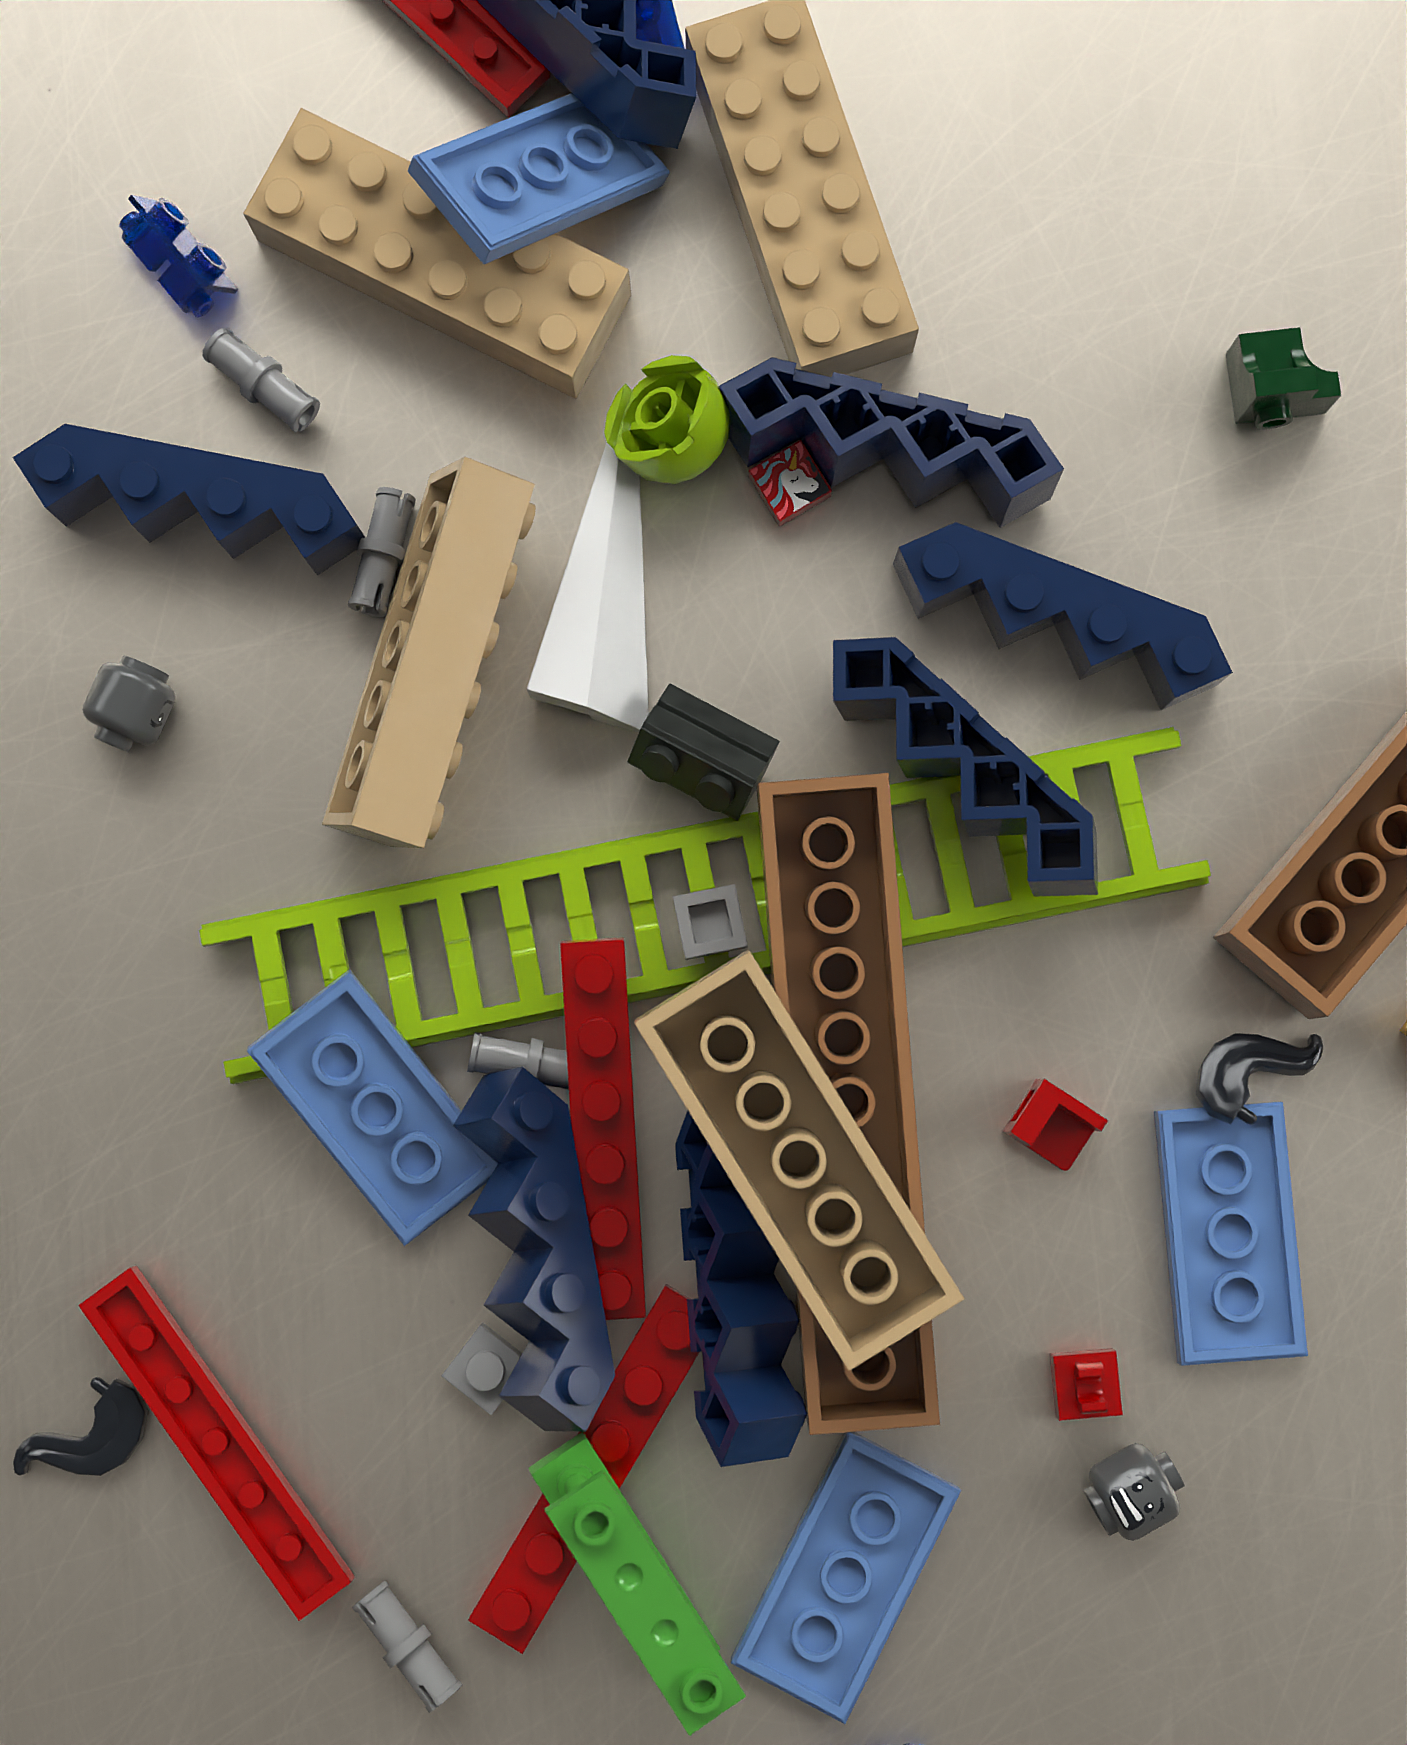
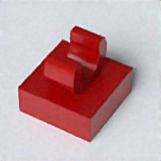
[1049,1348,1123,1421]

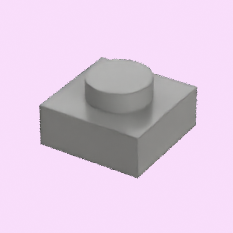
[673,884,748,960]
[442,1323,522,1415]

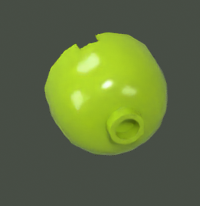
[604,355,731,484]

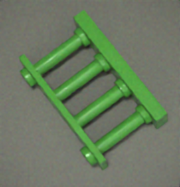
[528,1432,746,1736]

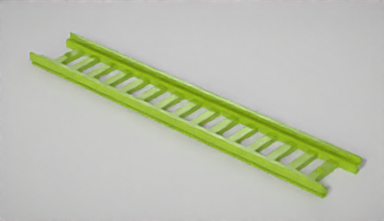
[199,727,1211,1084]

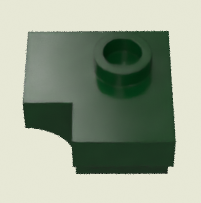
[1225,327,1341,429]

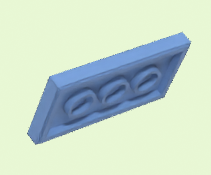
[408,93,670,265]
[247,969,498,1246]
[1154,1102,1308,1366]
[731,1432,961,1724]

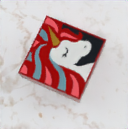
[748,440,832,527]

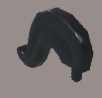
[1196,1033,1323,1125]
[13,1377,149,1476]

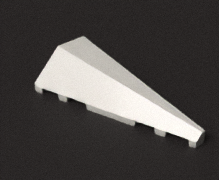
[527,442,649,733]

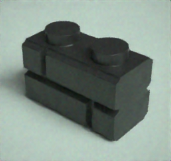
[627,683,780,821]

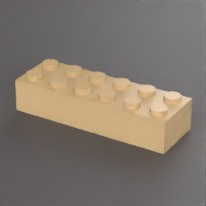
[685,0,919,377]
[243,108,631,399]
[322,457,536,848]
[634,950,964,1371]

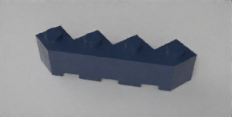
[477,0,696,149]
[719,357,1064,528]
[12,424,365,576]
[893,522,1233,710]
[833,637,1098,897]
[453,1067,615,1432]
[675,1110,808,1467]

